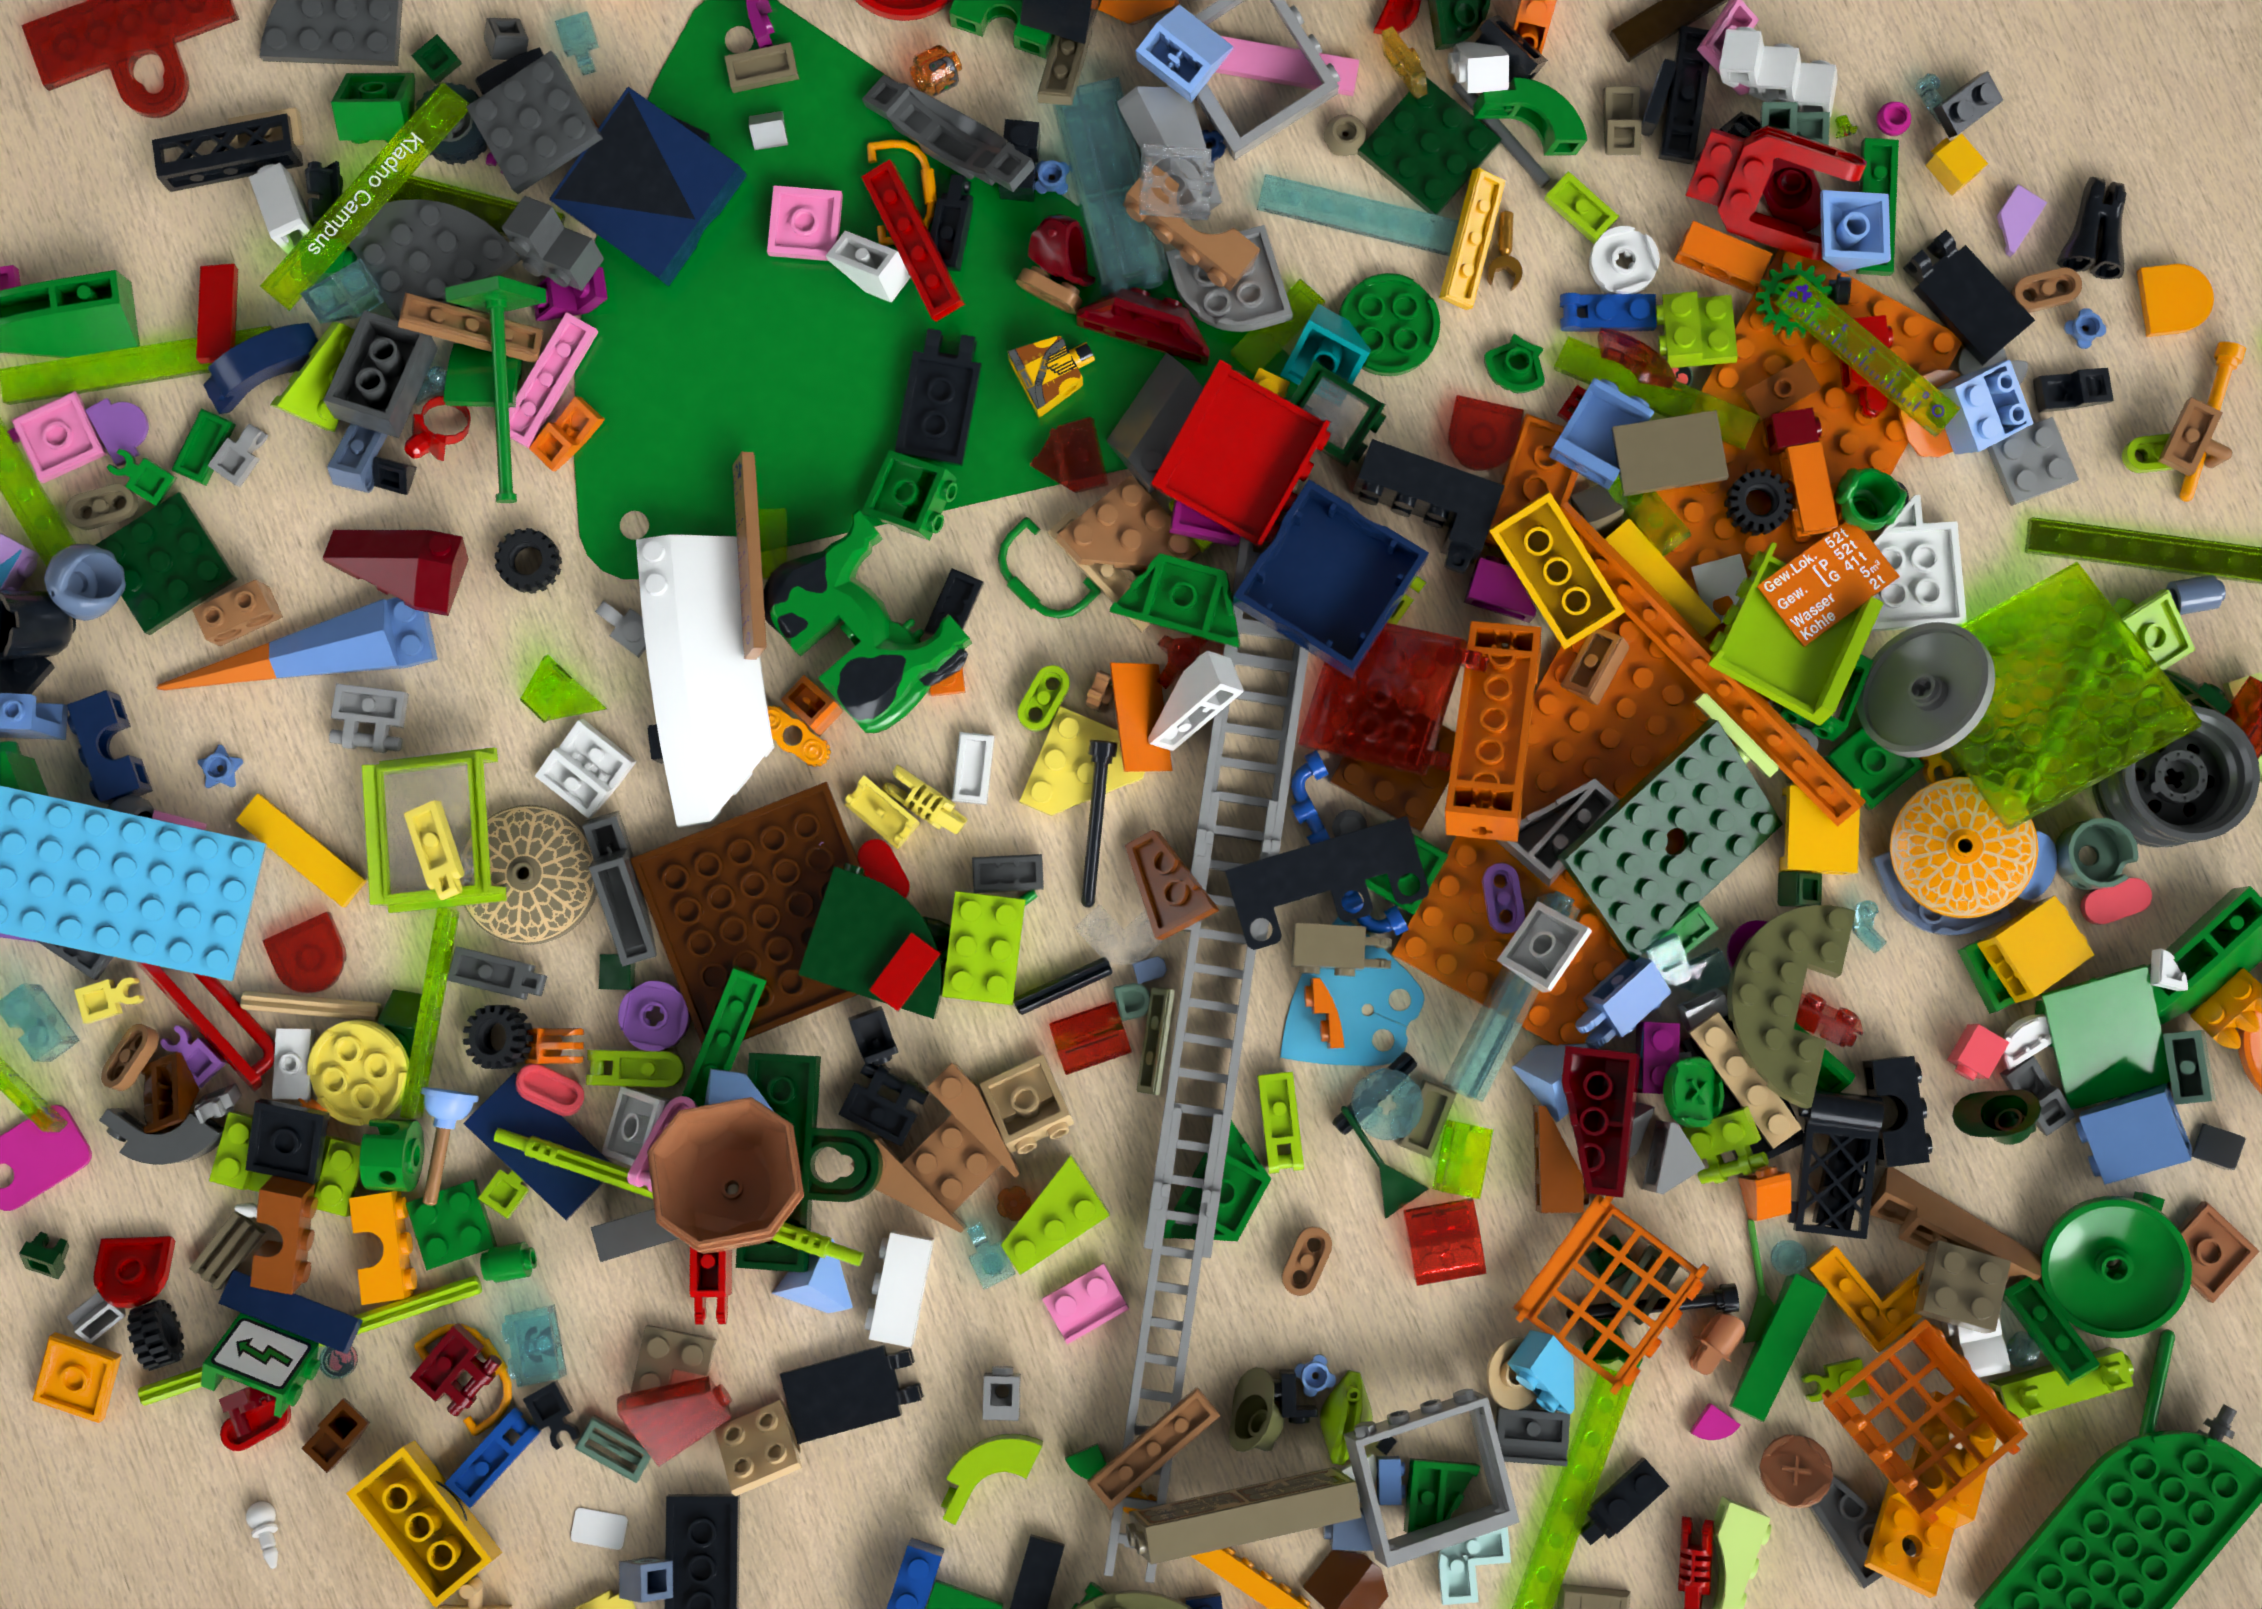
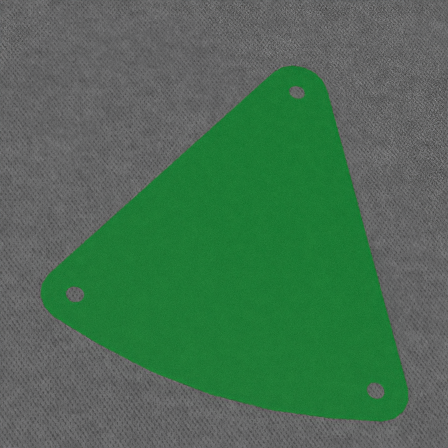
[574,0,1299,580]

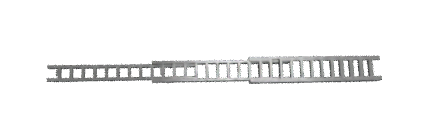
[1104,521,1309,1583]

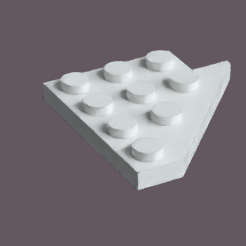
[1862,495,1967,631]

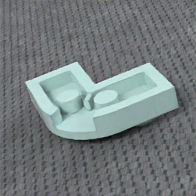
[1438,1527,1511,1605]

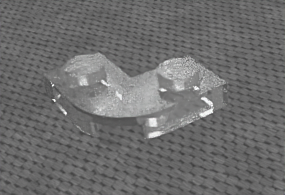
[1074,904,1165,965]

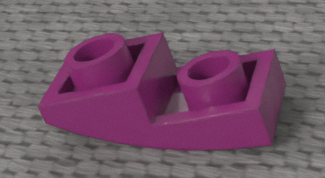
[746,0,775,48]

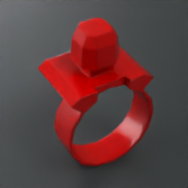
[404,396,471,461]

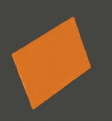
[1110,662,1173,772]

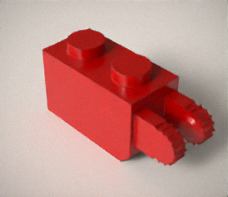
[1835,315,1897,419]
[689,1247,732,1325]

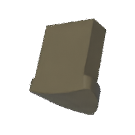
[1571,485,1624,539]

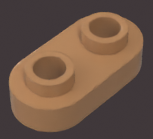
[1016,266,1083,314]
[2011,268,2082,313]
[101,1024,159,1091]
[1281,1226,1332,1296]

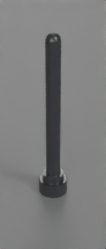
[1081,740,1117,908]
[1566,1283,1739,1320]

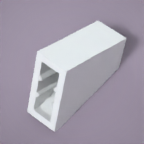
[249,163,322,260]

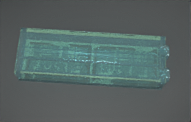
[1053,77,1169,296]
[1442,891,1581,1102]

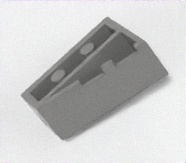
[1496,779,1620,887]

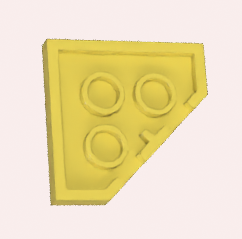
[1019,706,1145,816]

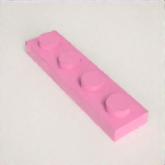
[509,312,598,449]

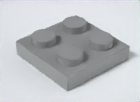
[1987,417,2079,506]

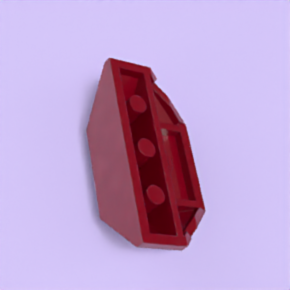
[1076,287,1210,366]

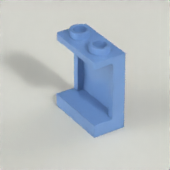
[1549,378,1654,490]
[0,693,68,740]

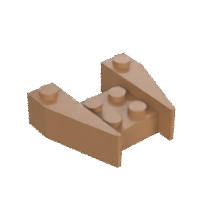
[851,1063,1021,1233]

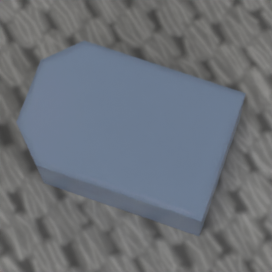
[1132,956,1167,984]

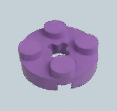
[618,981,691,1051]

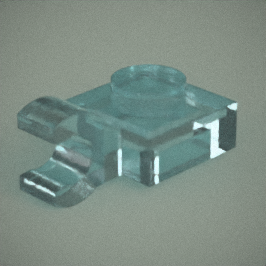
[555,11,599,76]
[967,1222,1016,1290]

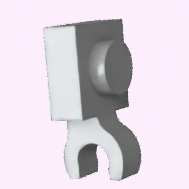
[208,423,268,487]
[595,601,646,658]

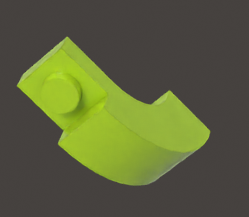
[941,1434,1043,1525]

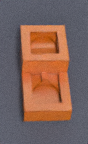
[529,396,605,471]

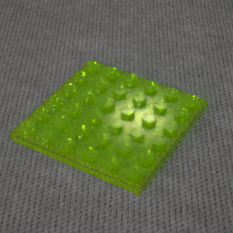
[1949,562,2202,832]

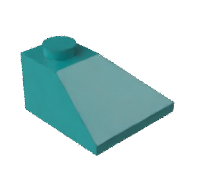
[1280,304,1371,407]

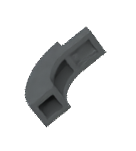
[99,1108,224,1165]

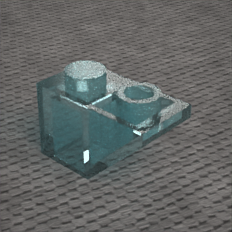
[300,258,385,324]

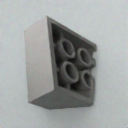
[1107,352,1203,494]

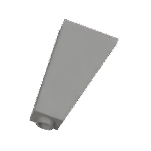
[1117,86,1222,220]

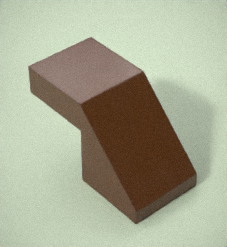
[301,1398,370,1473]

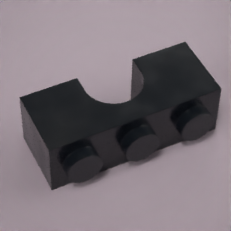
[1862,1056,1933,1167]

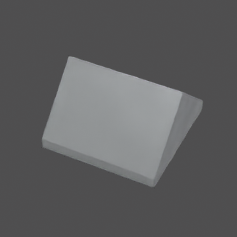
[1642,1120,1705,1194]

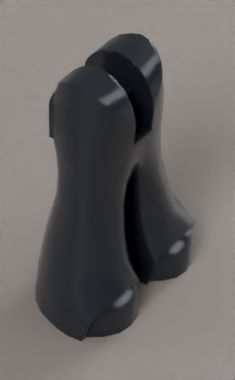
[2056,177,2127,279]

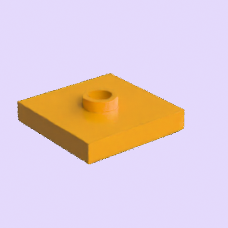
[32,1332,122,1423]

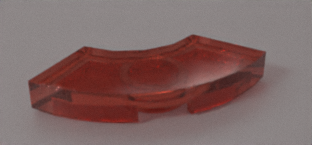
[1597,327,1676,388]

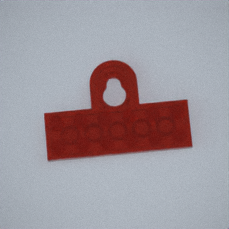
[21,0,240,118]

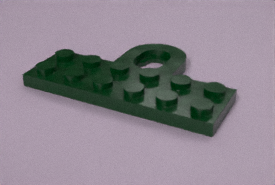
[735,1053,883,1273]

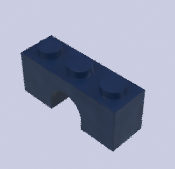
[67,690,153,805]

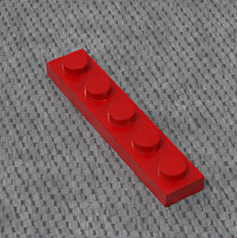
[861,159,965,322]

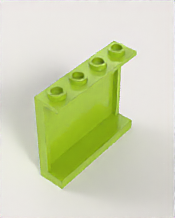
[1708,542,1884,726]

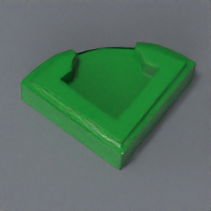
[1065,1443,1107,1479]

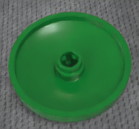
[2040,1196,2192,1339]

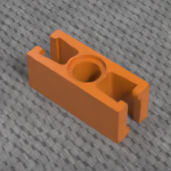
[1673,221,1773,294]
[1779,442,1838,539]

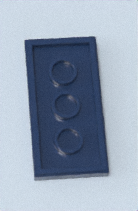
[463,1072,611,1221]

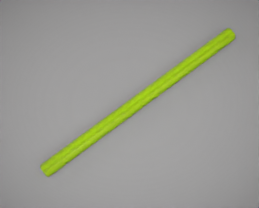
[138,1275,482,1406]

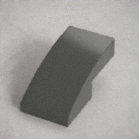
[2000,1056,2075,1136]

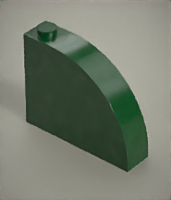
[798,863,943,1019]

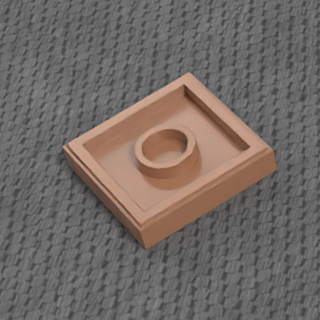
[2177,1201,2260,1303]

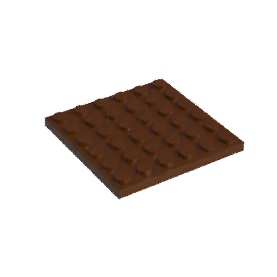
[630,782,864,1044]

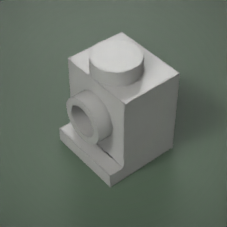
[983,1366,1021,1421]

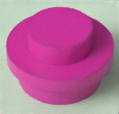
[1876,102,1911,136]

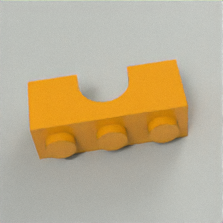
[349,1191,417,1305]

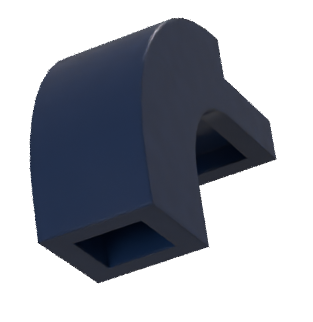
[203,323,318,414]

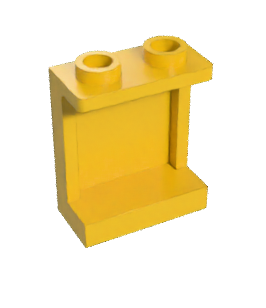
[1779,782,1860,875]

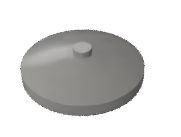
[1857,622,1995,758]

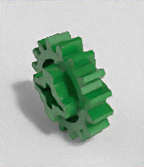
[1755,261,1833,339]

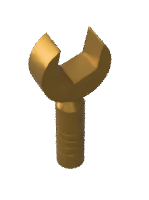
[1487,211,1523,291]

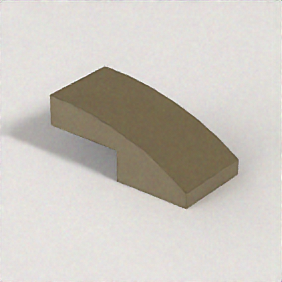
[1603,86,1642,155]

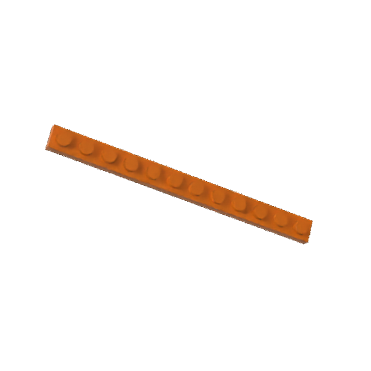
[1560,501,1866,827]

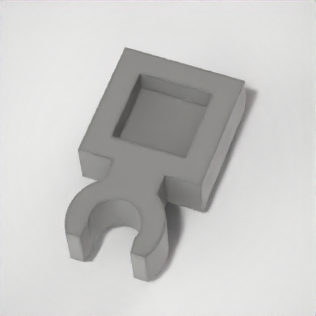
[194,1083,242,1124]

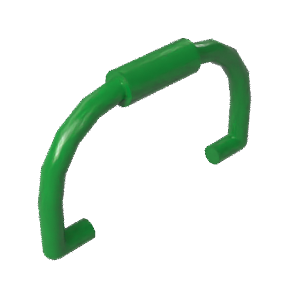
[998,517,1101,619]

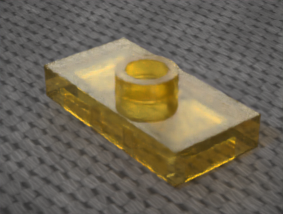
[1381,26,1428,99]

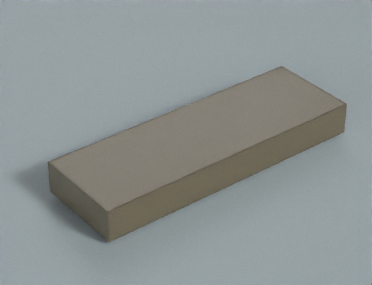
[1037,27,1092,106]

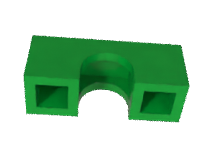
[949,0,1054,59]

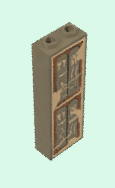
[1126,1467,1362,1565]

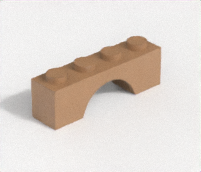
[1123,163,1261,291]

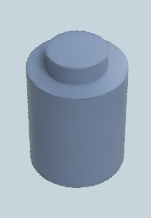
[2166,575,2226,615]

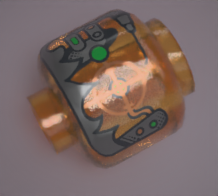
[909,44,962,96]

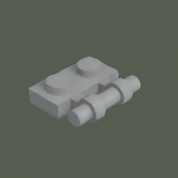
[329,684,409,753]

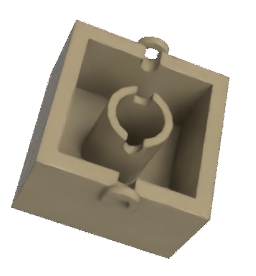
[1914,1240,2011,1334]

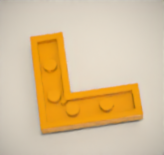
[1806,1245,1925,1353]

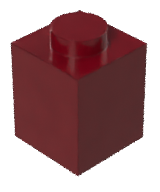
[1763,407,1822,456]

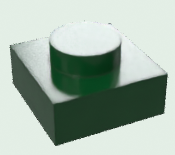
[411,34,462,85]

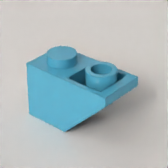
[1507,1330,1575,1414]

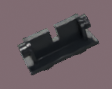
[305,161,346,238]

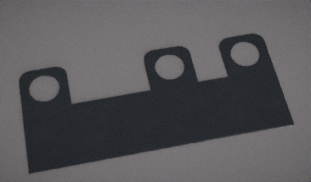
[1225,816,1429,950]

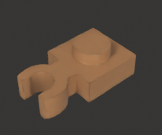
[1086,670,1114,712]

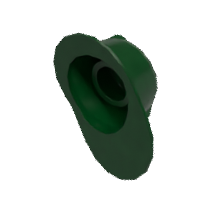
[1952,1089,2041,1145]

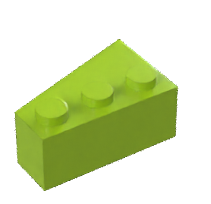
[1001,1154,1110,1275]

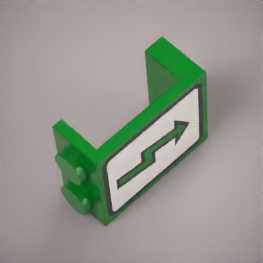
[201,1312,321,1418]

